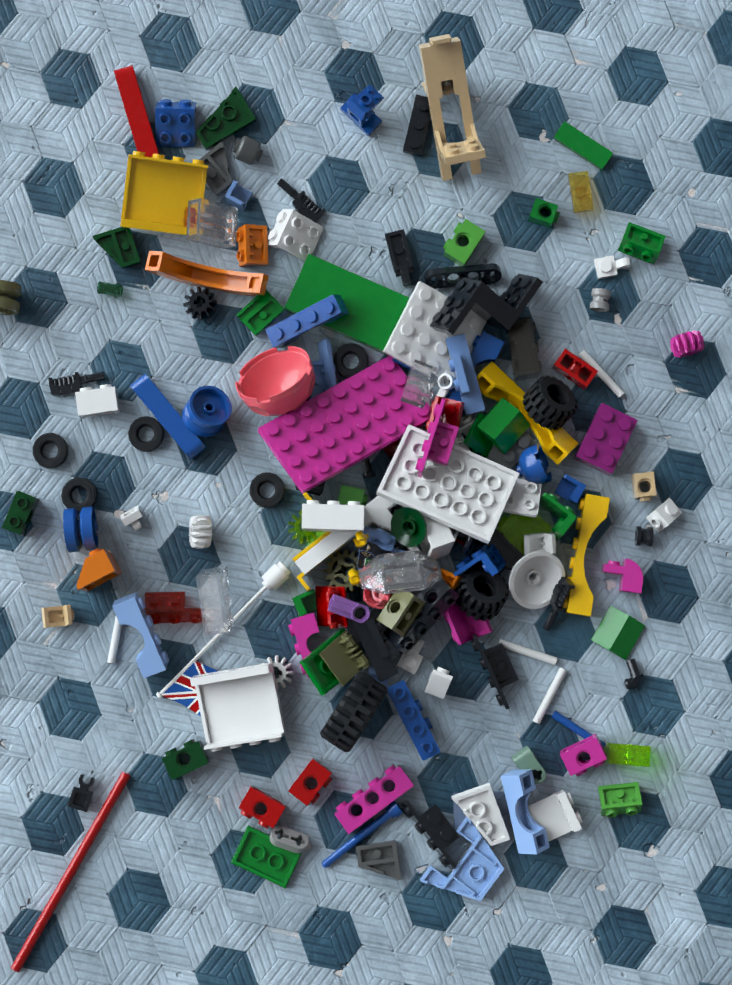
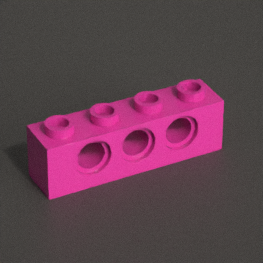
[334,764,414,834]

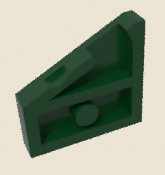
[93,227,141,269]

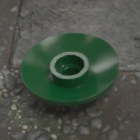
[391,507,427,547]

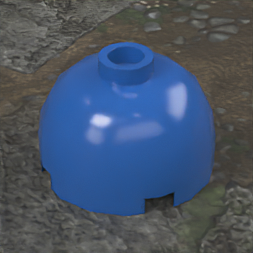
[516,444,552,484]

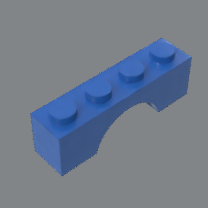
[265,294,349,348]
[445,331,504,413]

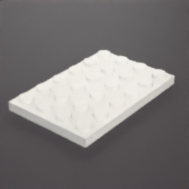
[376,424,519,544]

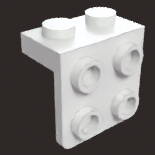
[268,209,323,261]
[503,478,542,517]
[528,790,583,842]

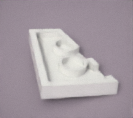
[451,783,510,846]

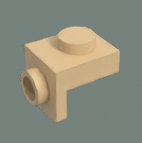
[41,605,74,628]

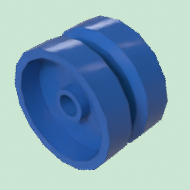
[182,386,232,437]
[63,506,99,553]

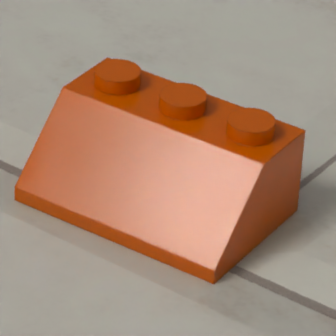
[76,548,122,592]

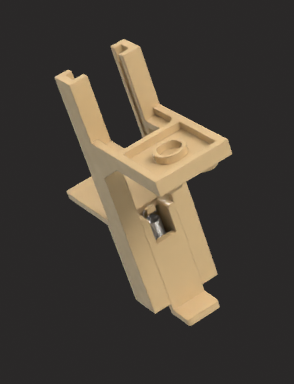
[419,34,486,181]

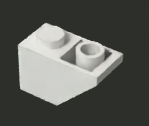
[424,667,453,699]

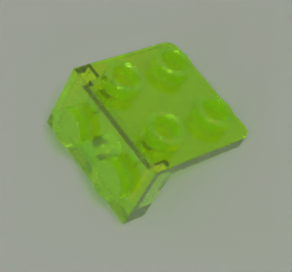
[497,514,551,556]

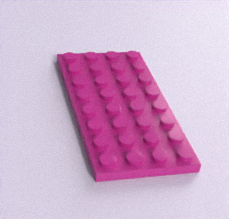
[258,356,432,494]

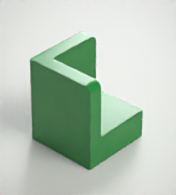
[292,589,317,617]

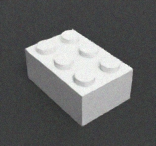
[302,500,364,533]

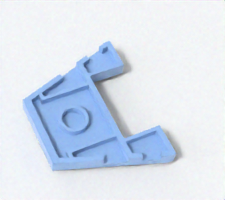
[420,816,505,901]

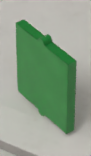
[463,413,494,458]

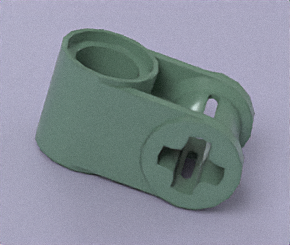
[511,745,546,784]

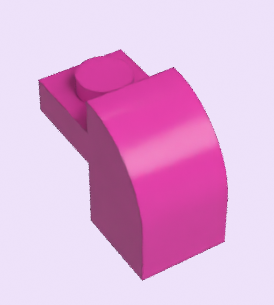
[601,559,643,594]

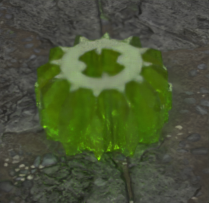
[288,510,321,544]

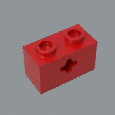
[552,348,598,390]

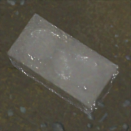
[400,359,438,409]

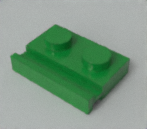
[236,290,285,336]

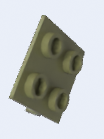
[319,630,370,686]

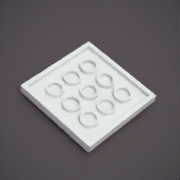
[383,281,486,386]

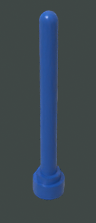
[322,800,404,868]

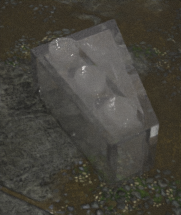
[196,566,234,635]

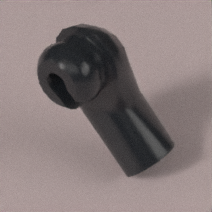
[624,659,640,690]

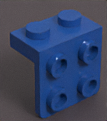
[155,99,196,147]

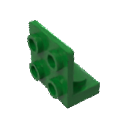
[539,493,577,542]

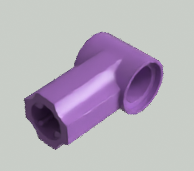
[327,594,370,623]

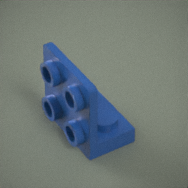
[453,544,507,577]

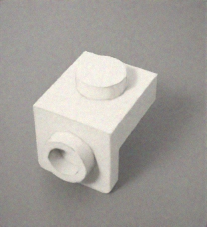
[646,498,682,532]
[524,532,556,555]

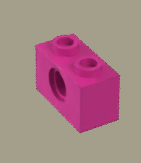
[560,734,607,776]

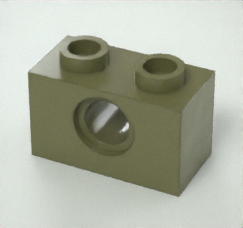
[376,586,425,637]

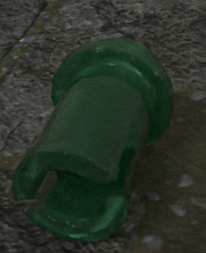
[97,281,123,298]

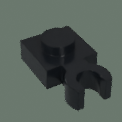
[68,774,95,812]

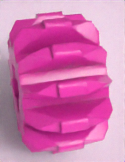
[670,330,705,358]

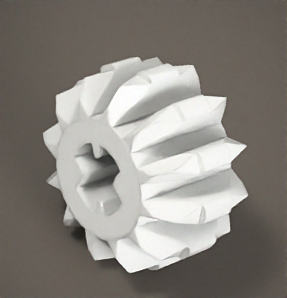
[189,515,212,549]
[262,655,294,690]

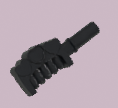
[277,178,326,223]
[48,372,105,397]
[543,577,575,631]

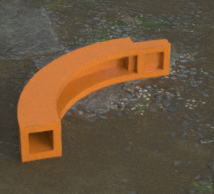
[145,251,269,296]

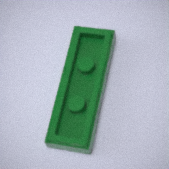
[553,121,613,171]

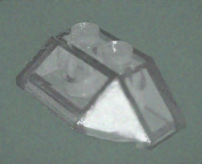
[359,550,442,594]

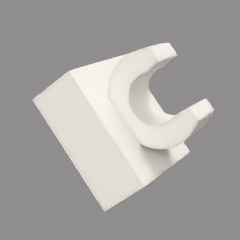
[120,505,143,531]

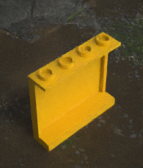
[120,151,209,237]

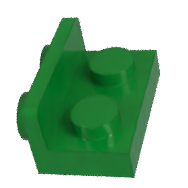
[618,222,665,264]

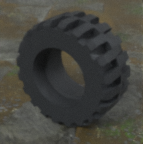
[320,672,388,752]

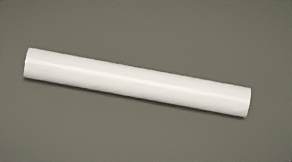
[579,350,625,398]
[107,617,122,664]
[498,639,557,665]
[533,667,567,724]

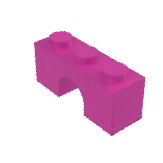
[288,613,320,678]

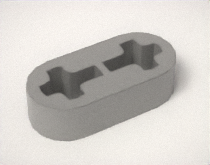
[269,826,308,853]

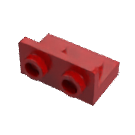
[426,396,465,441]

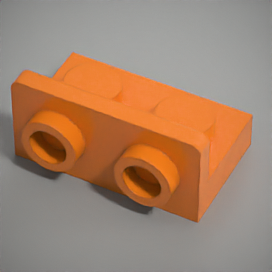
[236,224,268,267]

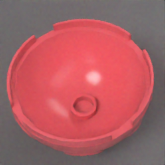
[235,346,315,416]

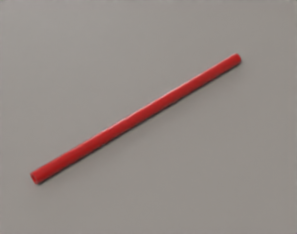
[11,771,131,972]

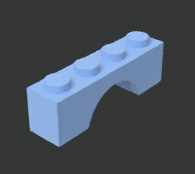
[112,592,169,678]
[501,769,550,854]

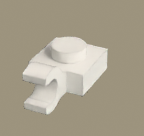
[594,255,630,280]
[397,639,425,675]

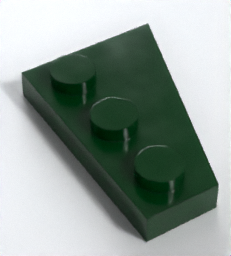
[195,86,256,150]

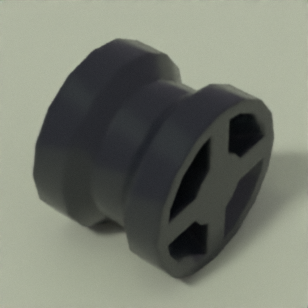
[635,526,654,547]

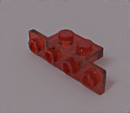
[144,592,206,624]

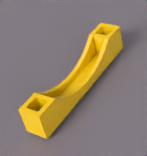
[476,362,579,465]
[562,494,610,617]

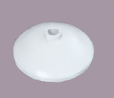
[508,551,565,609]

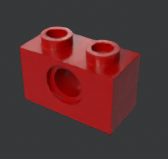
[288,758,333,806]
[239,785,286,829]

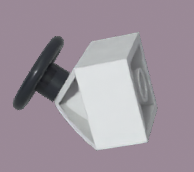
[412,516,474,562]

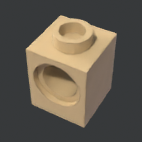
[631,471,657,502]

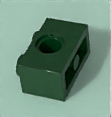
[2,491,39,536]
[162,739,210,780]

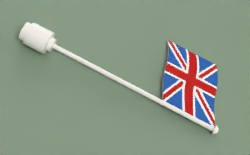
[156,561,291,716]

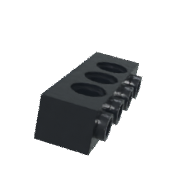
[383,574,461,654]

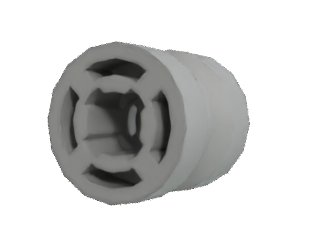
[589,288,612,312]

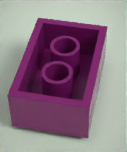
[573,403,638,476]

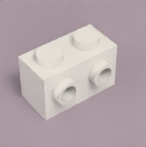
[75,384,120,418]

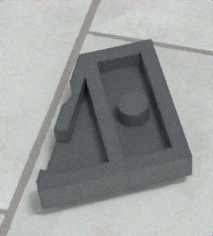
[199,141,232,197]
[356,840,401,880]

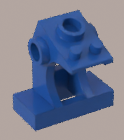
[340,85,384,136]

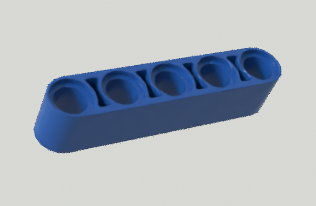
[130,374,206,460]

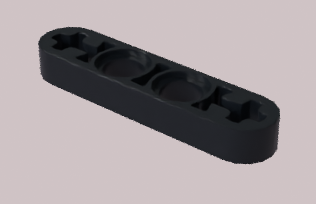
[424,263,502,289]

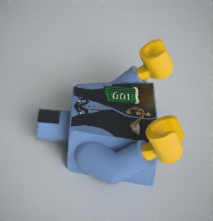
[348,526,406,585]

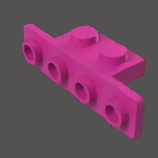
[415,398,459,478]

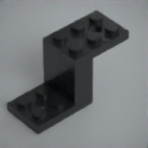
[430,274,543,335]

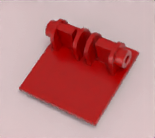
[315,586,348,628]

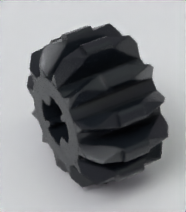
[183,286,217,321]

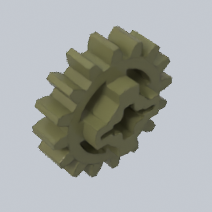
[324,549,365,594]

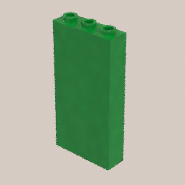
[284,254,410,356]

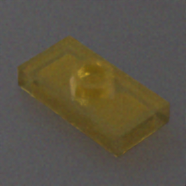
[568,171,594,213]

